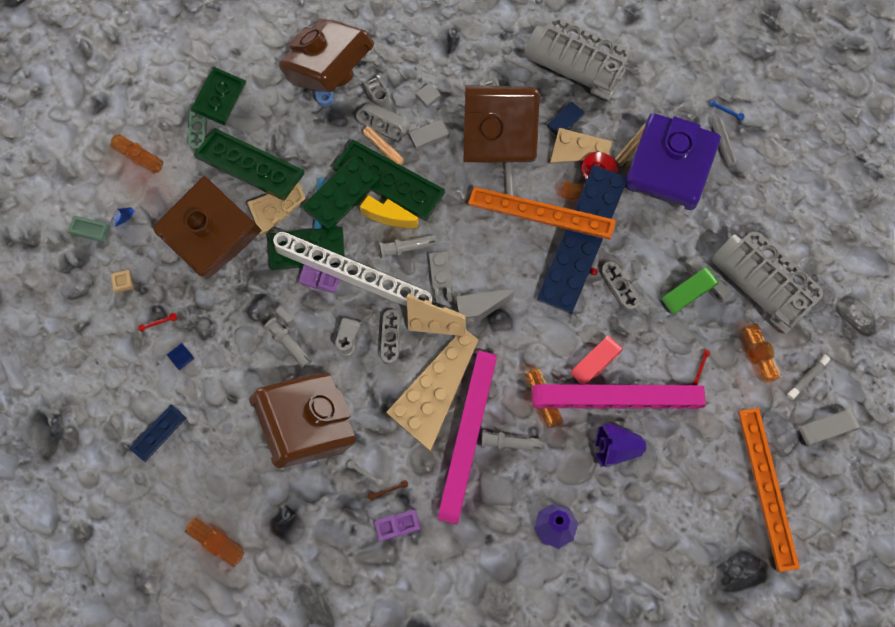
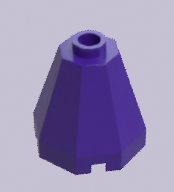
[595,424,646,467]
[534,504,578,549]

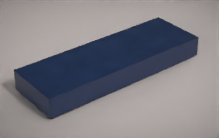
[130,404,187,462]

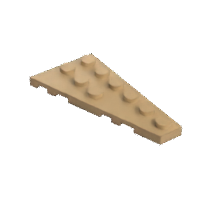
[386,330,478,452]

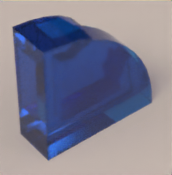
[110,207,135,227]

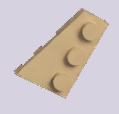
[247,183,306,237]
[407,293,466,336]

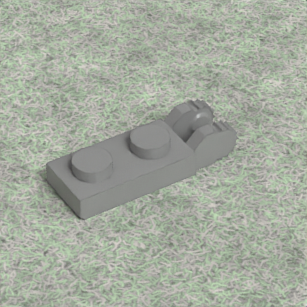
[429,252,452,303]

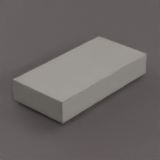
[409,119,449,150]

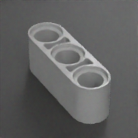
[356,103,410,140]
[798,409,861,447]

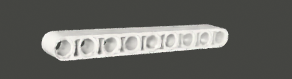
[274,232,432,307]

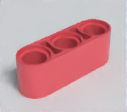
[570,336,623,385]

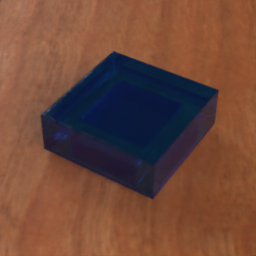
[166,343,195,370]

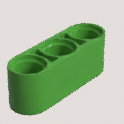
[662,267,719,315]

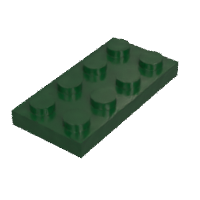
[302,156,380,232]
[268,227,345,270]

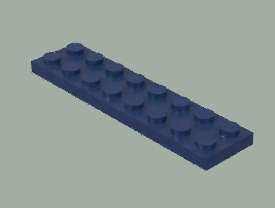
[537,165,627,314]

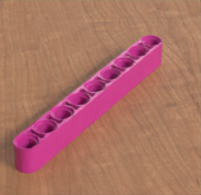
[438,350,497,525]
[532,384,706,409]

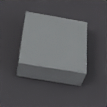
[416,83,441,108]
[276,306,296,329]

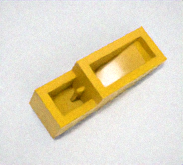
[360,195,419,228]

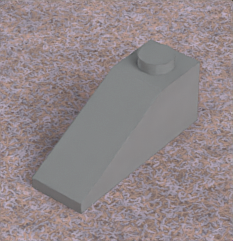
[456,289,514,325]

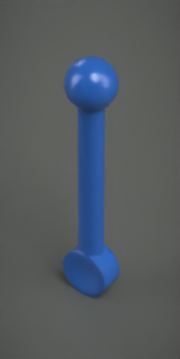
[710,100,745,121]

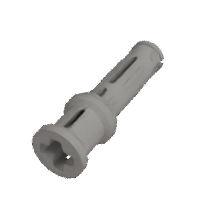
[379,234,437,259]
[264,317,312,369]
[481,430,542,451]

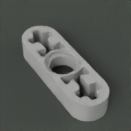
[683,257,730,303]
[601,261,639,312]
[381,310,401,366]

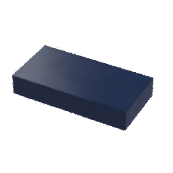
[547,101,585,135]

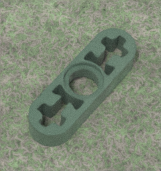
[188,104,207,152]

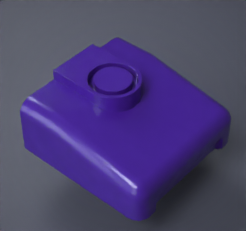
[625,113,721,210]

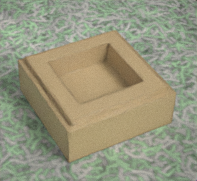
[111,270,134,293]

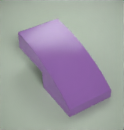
[298,264,340,293]
[374,509,422,541]

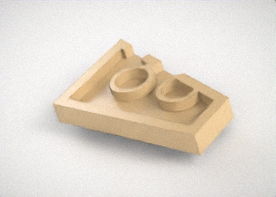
[550,128,612,164]

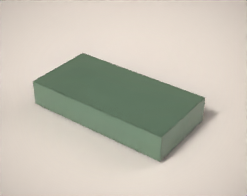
[67,216,110,243]

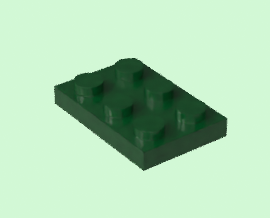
[191,66,246,126]

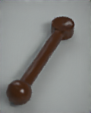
[368,480,408,501]

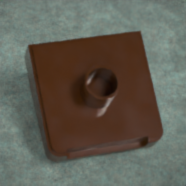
[279,19,375,92]
[463,85,540,163]
[154,175,262,279]
[249,373,356,468]

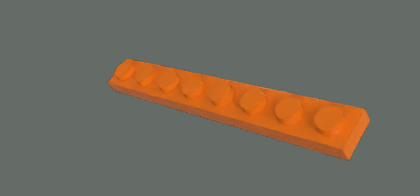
[468,187,616,240]
[738,408,800,573]

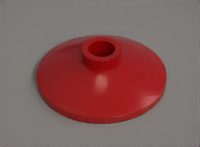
[582,152,618,180]

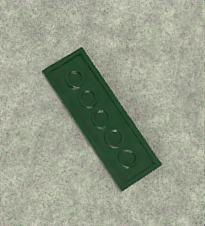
[194,128,305,201]
[333,139,445,221]

